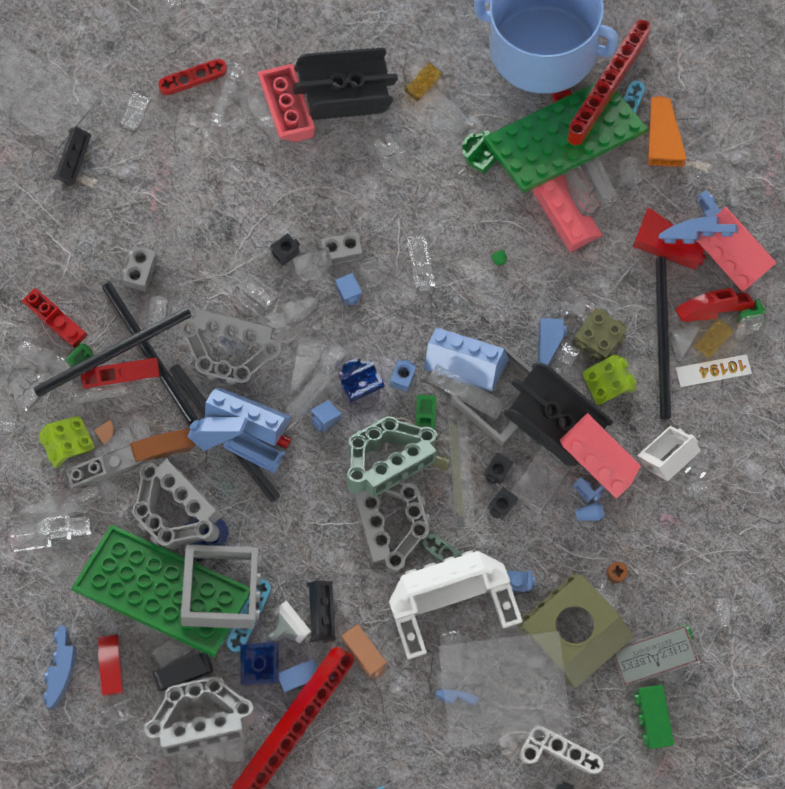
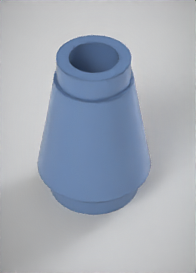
[575,502,605,521]

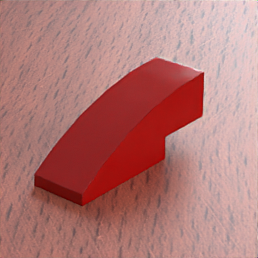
[98,634,124,697]

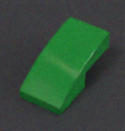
[415,395,436,429]

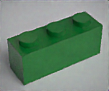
[634,684,674,750]

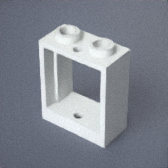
[637,426,701,481]

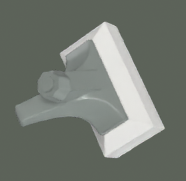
[266,601,311,645]

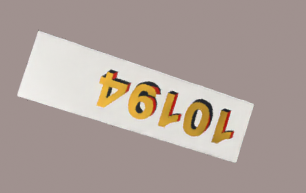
[676,354,752,387]

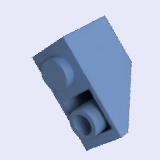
[311,400,342,434]

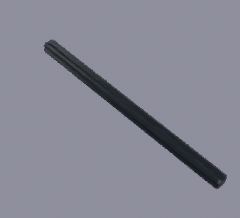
[655,257,671,420]
[102,282,198,424]
[34,308,192,397]
[170,364,280,502]

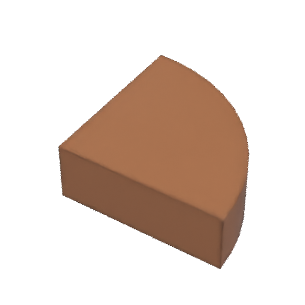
[94,420,114,447]

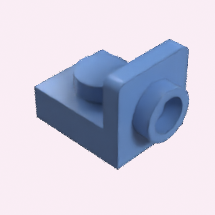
[573,477,605,503]
[507,571,535,593]

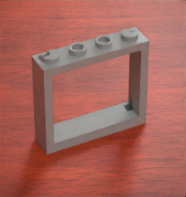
[450,343,532,447]
[181,545,262,629]

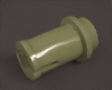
[431,454,451,471]

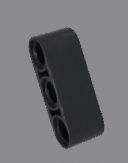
[152,652,214,692]

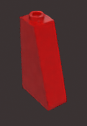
[633,208,706,270]

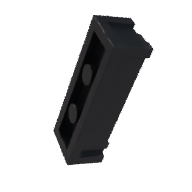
[52,126,92,187]
[307,580,335,643]

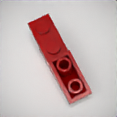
[22,288,88,349]
[675,288,755,322]
[81,358,160,389]

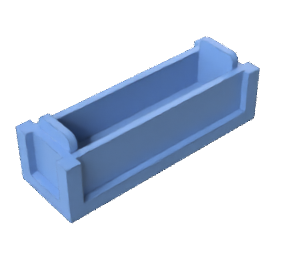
[223,432,286,474]

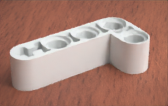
[520,726,603,775]

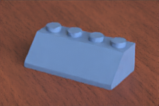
[424,327,509,392]
[205,388,292,446]

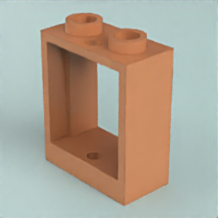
[341,624,387,679]

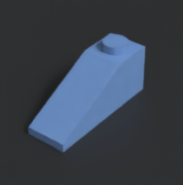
[538,318,567,365]
[187,417,248,451]

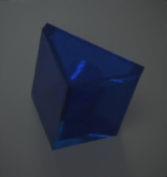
[240,642,279,686]

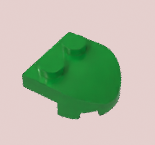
[462,130,497,174]

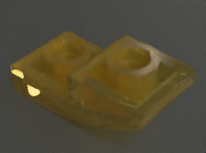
[404,62,443,102]
[694,318,735,359]

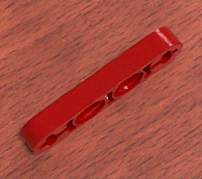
[158,59,227,96]

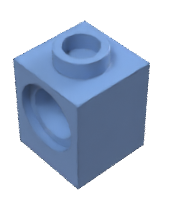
[335,273,362,305]
[390,360,416,392]

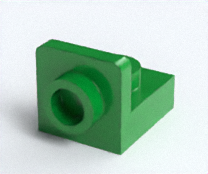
[737,299,765,326]
[65,343,94,367]

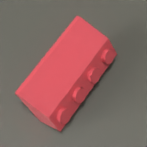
[257,64,315,142]
[533,174,602,253]
[697,207,776,292]
[560,413,641,499]

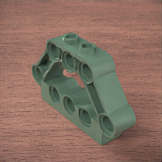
[347,417,437,498]

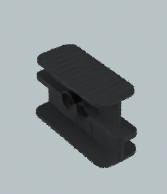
[293,47,398,120]
[503,363,613,466]

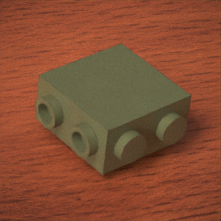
[572,307,627,362]

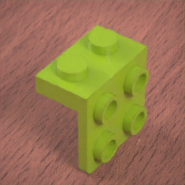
[583,355,638,405]
[38,416,94,468]

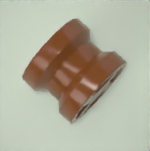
[606,561,628,583]

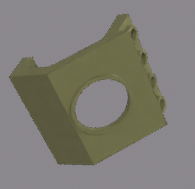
[517,573,634,689]

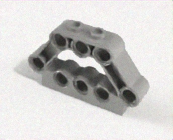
[180,309,283,385]
[132,459,223,550]
[353,469,431,573]
[144,676,256,757]

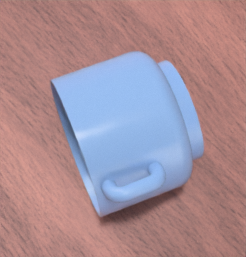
[474,0,619,94]

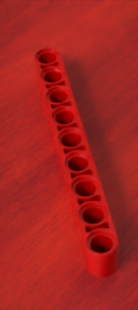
[567,20,651,145]
[232,647,354,789]

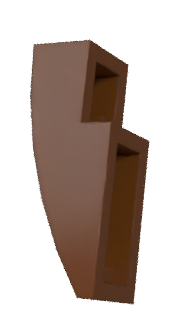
[130,428,196,462]

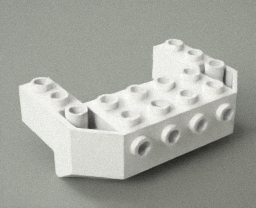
[389,550,523,660]

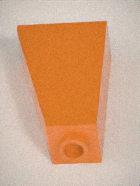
[647,96,686,167]

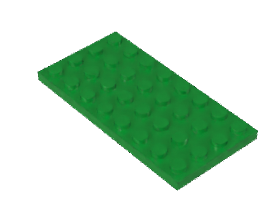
[483,82,647,194]
[71,524,250,657]

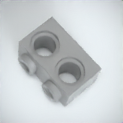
[321,231,362,266]
[121,246,158,292]

